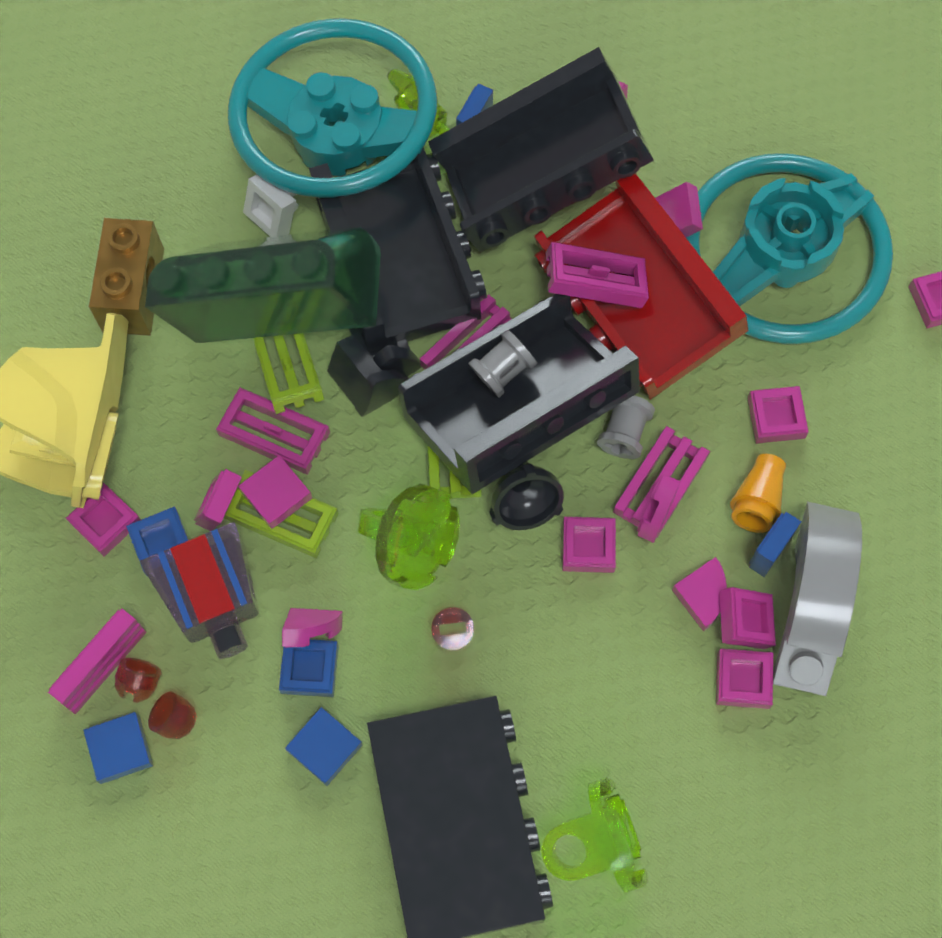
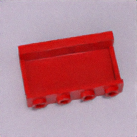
[534,173,749,400]

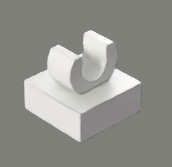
[243,174,299,242]

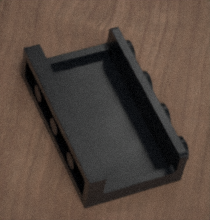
[428,47,654,253]
[309,147,487,353]
[397,294,640,494]
[367,695,553,938]

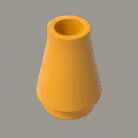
[730,454,786,533]

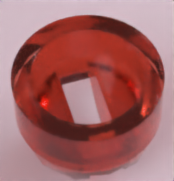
[431,607,474,650]
[115,658,162,703]
[148,691,197,739]

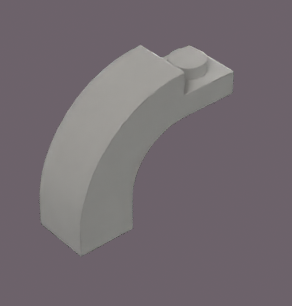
[773,501,862,696]

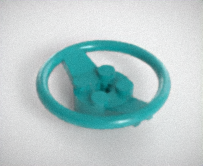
[228,18,437,198]
[686,153,893,344]

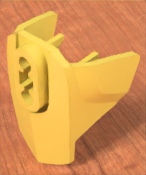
[0,312,129,508]

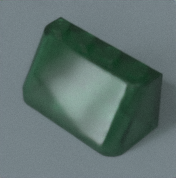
[145,227,381,343]

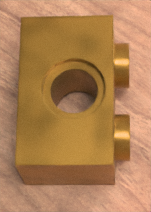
[89,218,164,336]

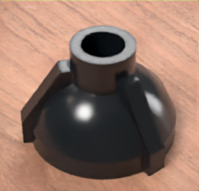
[489,461,564,530]

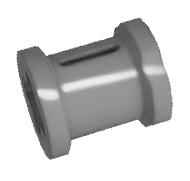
[469,330,537,398]
[597,395,655,459]

